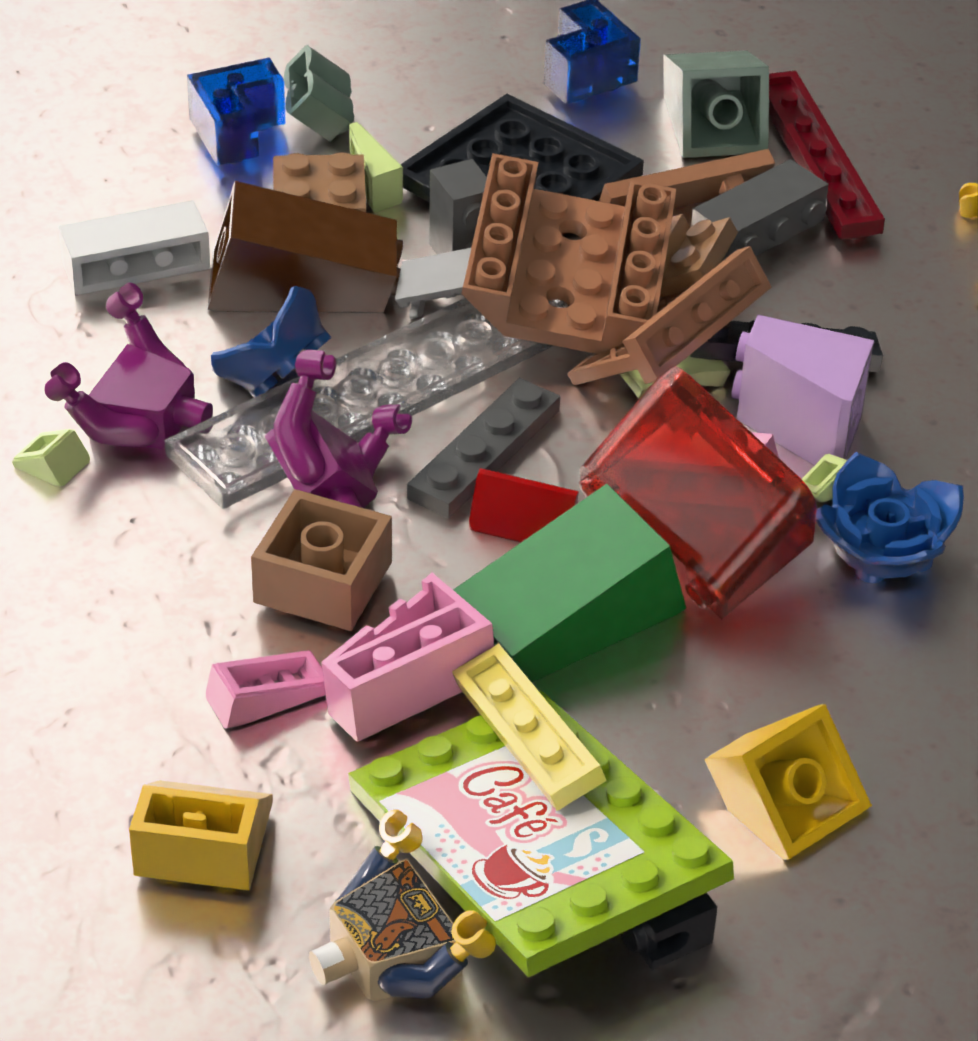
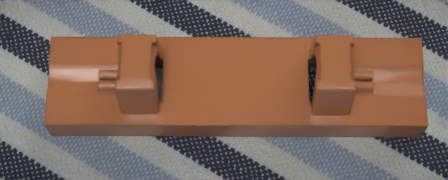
[599,149,775,208]

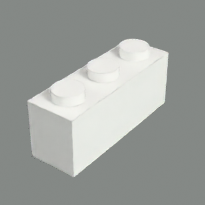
[58,200,211,295]

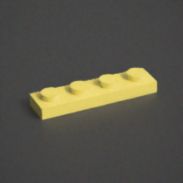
[452,644,607,811]

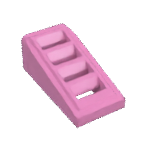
[206,650,326,728]

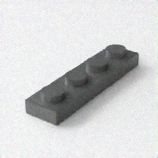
[407,377,560,519]

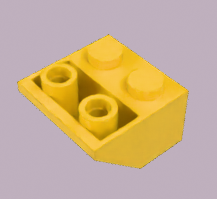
[129,780,273,890]

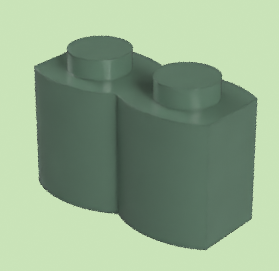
[284,45,354,142]

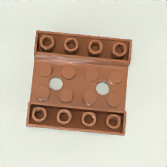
[462,153,677,354]

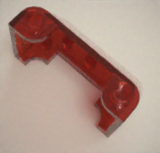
[579,366,817,620]

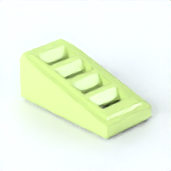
[349,122,403,212]

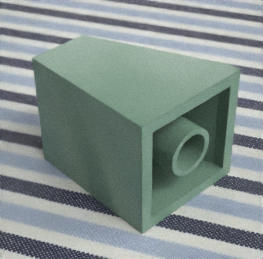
[664,51,769,158]

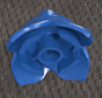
[211,286,332,400]
[815,452,964,583]

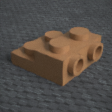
[660,214,738,298]

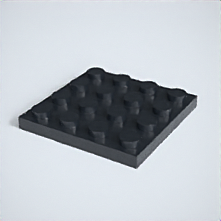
[400,94,644,202]

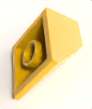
[704,704,872,860]

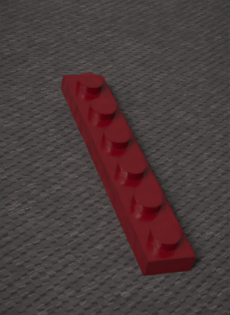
[769,70,885,240]

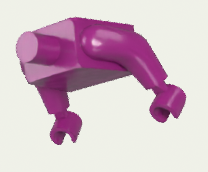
[44,282,213,449]
[264,350,412,508]

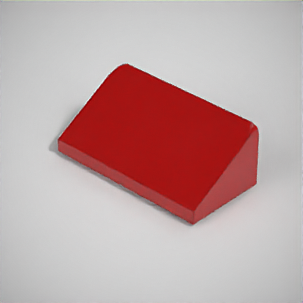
[469,468,579,543]

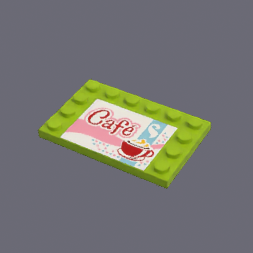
[348,690,734,977]

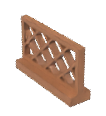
[567,246,772,385]

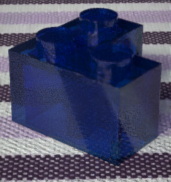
[544,0,641,104]
[187,57,286,166]

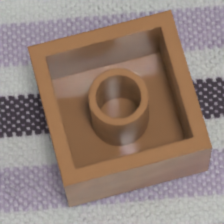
[273,153,366,212]
[251,489,392,631]

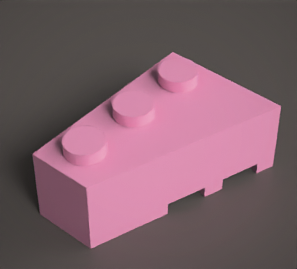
[321,573,494,742]

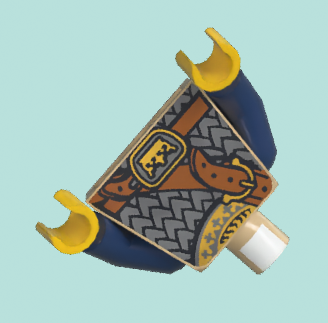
[309,809,496,1001]

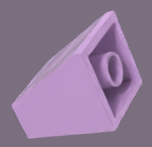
[732,315,874,466]

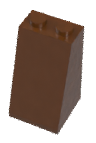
[208,181,403,313]

